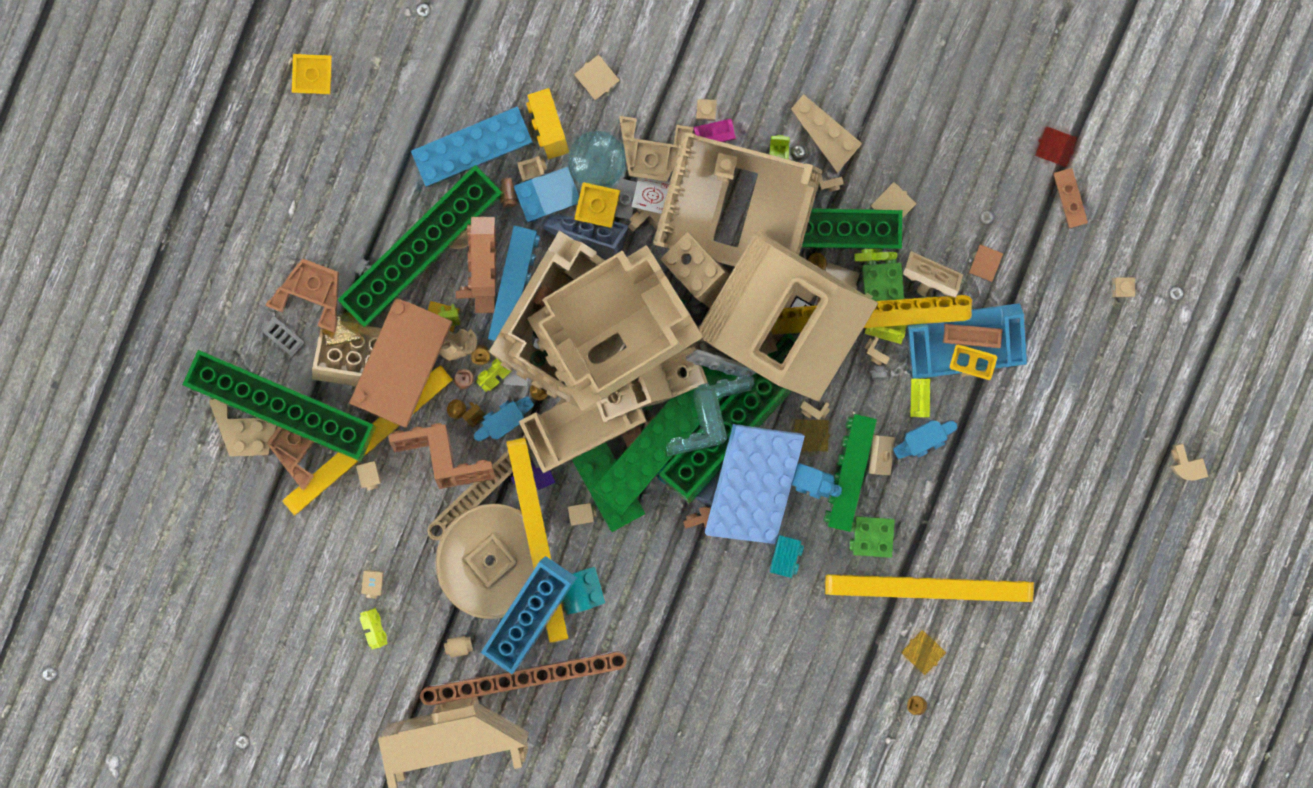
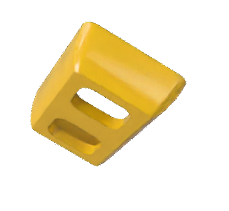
[950,344,997,380]

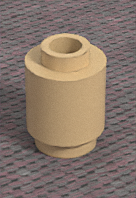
[444,636,473,658]

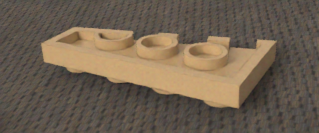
[791,94,862,173]

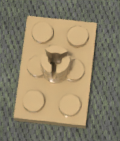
[903,251,963,298]

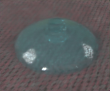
[568,131,626,187]

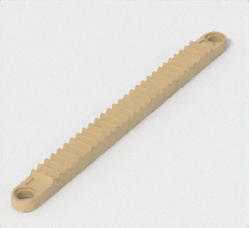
[427,399,566,540]

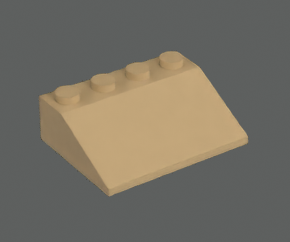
[312,321,382,386]

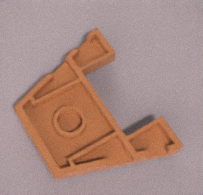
[265,259,339,333]
[267,427,314,491]

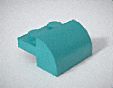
[562,567,606,615]

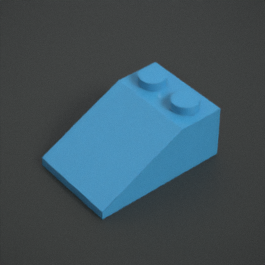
[514,167,579,223]

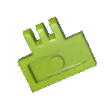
[855,249,897,262]

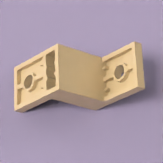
[660,232,731,308]
[597,347,708,422]

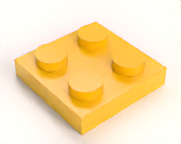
[292,54,332,95]
[574,182,621,228]

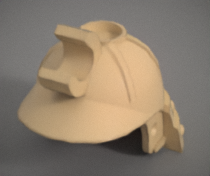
[439,329,477,361]

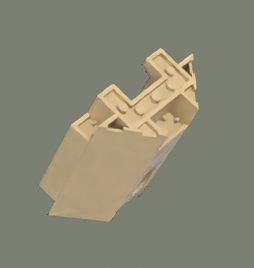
[489,231,625,408]
[527,245,703,411]

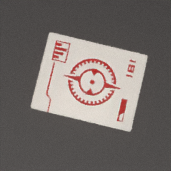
[632,178,670,214]

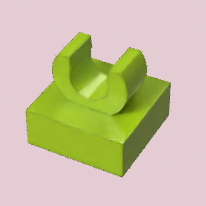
[438,304,461,326]

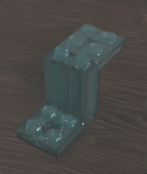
[666,375,754,456]

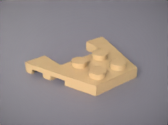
[619,116,694,182]
[209,399,277,456]

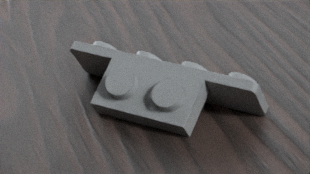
[686,341,757,379]

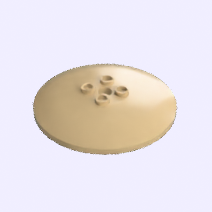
[436,504,534,619]

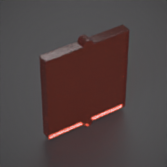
[1035,126,1077,167]

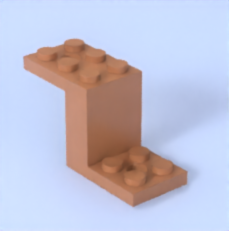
[388,423,496,489]

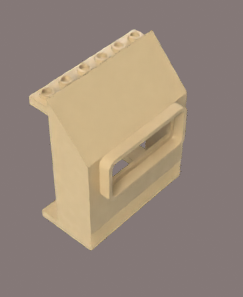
[653,132,822,267]
[699,229,878,401]
[378,697,529,788]

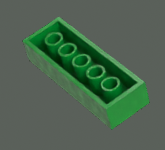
[801,209,903,249]
[823,413,877,532]
[572,442,645,532]

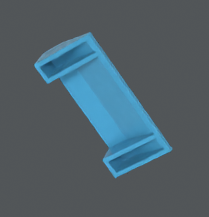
[906,303,1027,379]

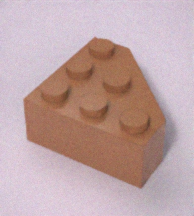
[467,217,497,296]

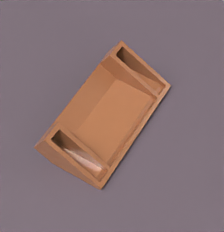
[349,298,453,428]

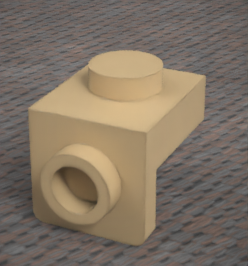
[517,156,547,182]
[818,175,844,192]
[864,336,890,366]
[799,401,830,420]

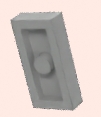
[615,178,637,220]

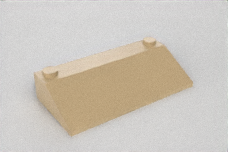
[519,392,646,473]

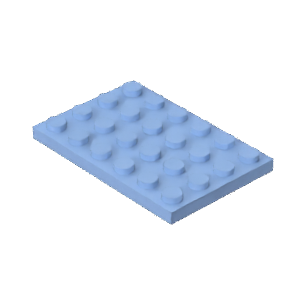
[705,424,805,544]

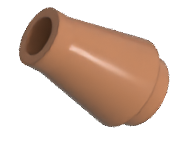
[500,178,519,208]

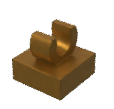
[462,402,486,428]

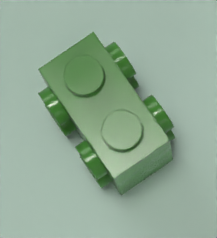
[862,259,904,301]
[849,516,895,558]

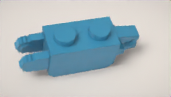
[474,396,534,442]
[893,420,957,459]
[791,463,842,499]

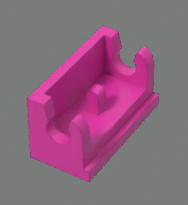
[694,119,736,142]

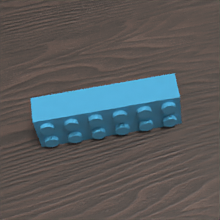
[411,106,533,188]
[488,226,540,341]
[481,556,577,674]

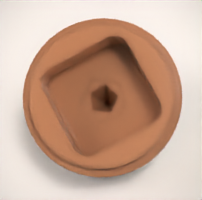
[454,369,474,389]

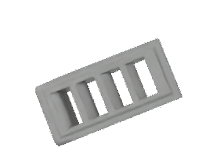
[262,317,305,357]

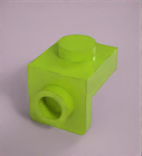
[769,135,790,160]

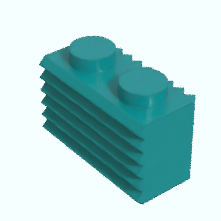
[769,535,804,578]

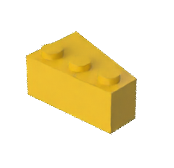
[526,88,570,160]

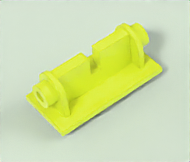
[864,325,906,344]
[476,358,513,392]
[910,379,930,417]
[359,608,388,650]

